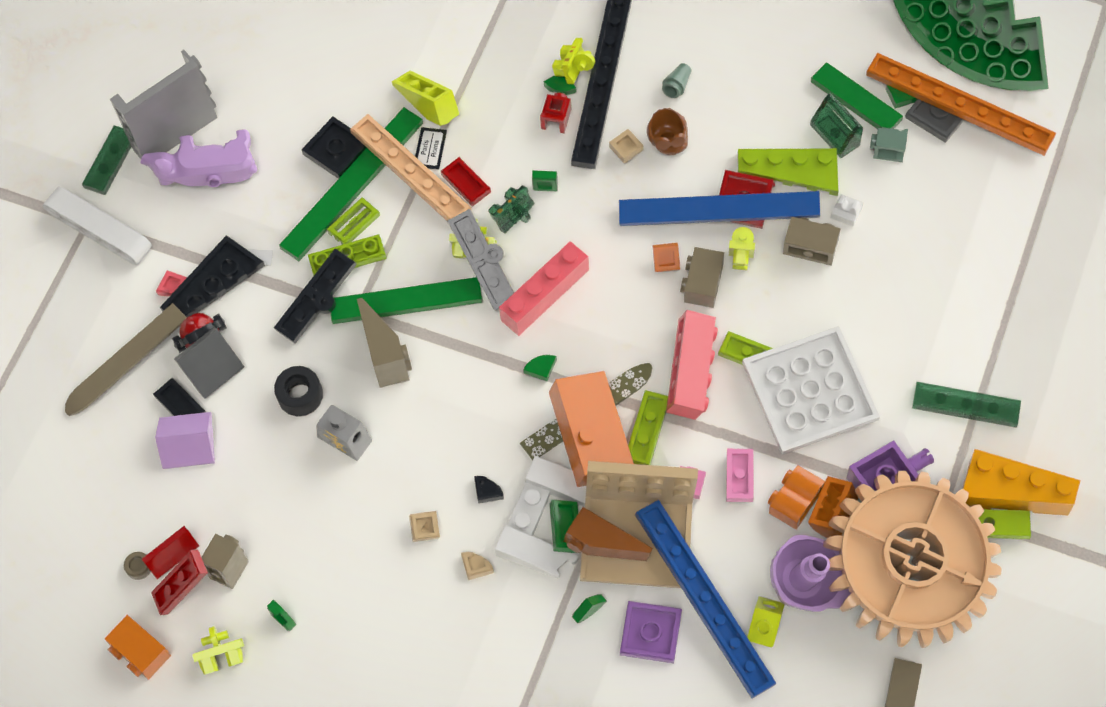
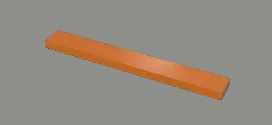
[866,53,1056,156]

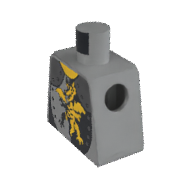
[316,405,372,461]

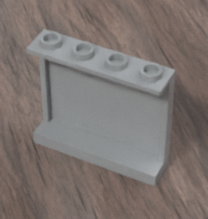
[110,49,217,166]

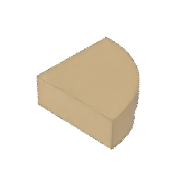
[461,552,494,580]

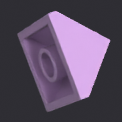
[155,412,215,469]

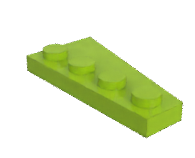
[738,148,839,196]

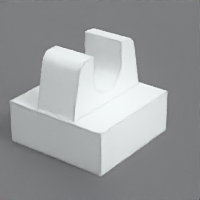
[830,193,864,227]

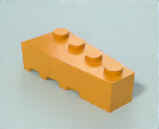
[962,449,1081,516]

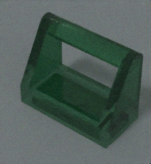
[810,93,863,158]

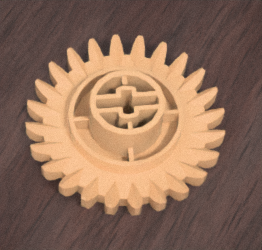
[823,471,1002,648]

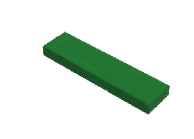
[811,62,903,129]

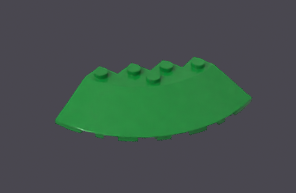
[893,0,1049,91]

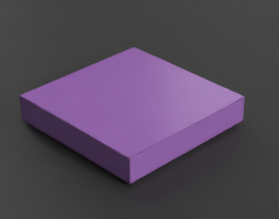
[620,601,682,664]

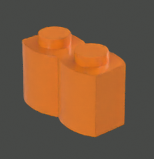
[768,465,825,530]

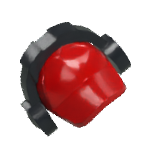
[171,313,227,353]

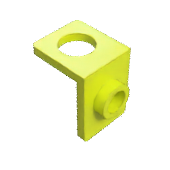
[747,596,785,647]

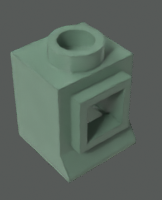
[870,127,908,163]

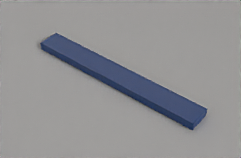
[619,191,820,226]
[635,500,777,699]

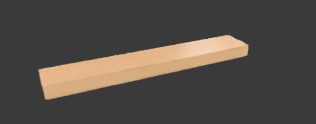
[350,114,471,221]

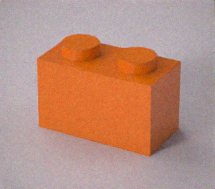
[104,615,171,680]

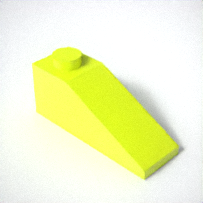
[391,70,459,126]

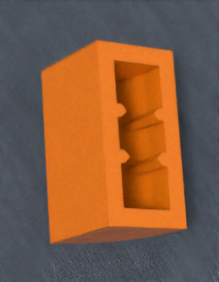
[808,476,859,538]

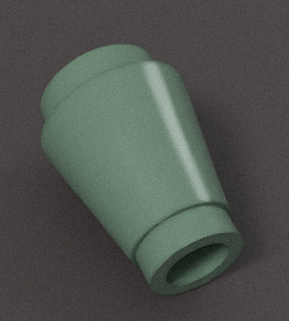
[662,63,692,98]

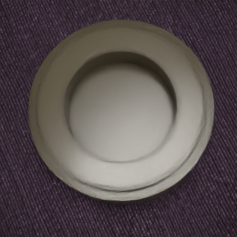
[124,552,151,580]

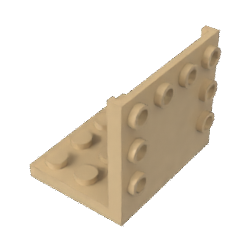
[580,461,698,588]

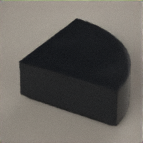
[474,476,504,504]

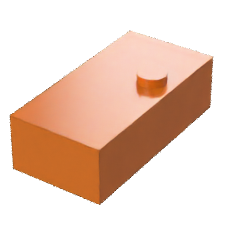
[549,371,634,487]

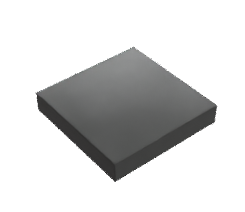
[905,99,964,143]
[174,327,245,399]

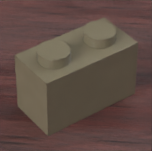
[783,217,841,266]
[680,247,725,308]
[202,533,248,589]

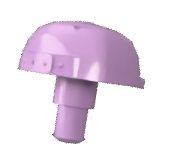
[770,535,851,612]

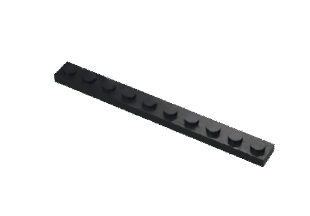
[571,0,632,169]

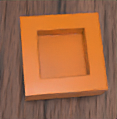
[652,243,680,272]

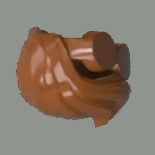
[646,108,688,155]

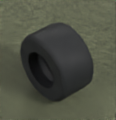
[274,366,323,417]

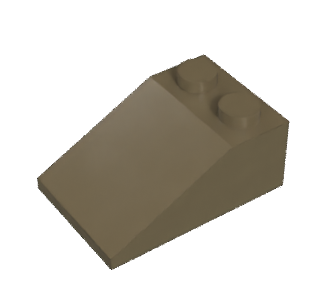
[357,298,412,388]

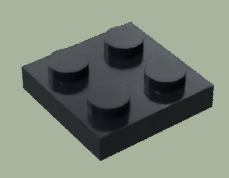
[301,116,367,179]

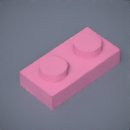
[726,448,754,502]

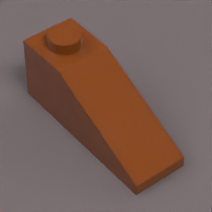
[564,507,653,561]

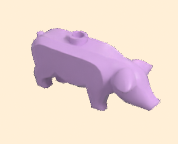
[140,129,257,187]

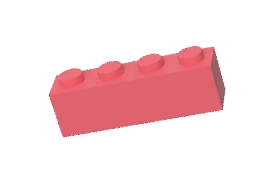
[499,241,589,336]
[666,310,718,420]

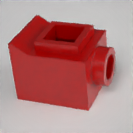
[540,93,572,134]

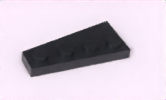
[160,235,265,317]

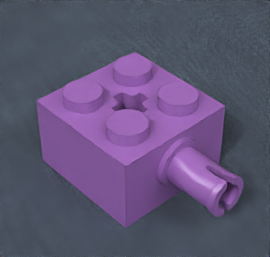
[846,440,934,491]

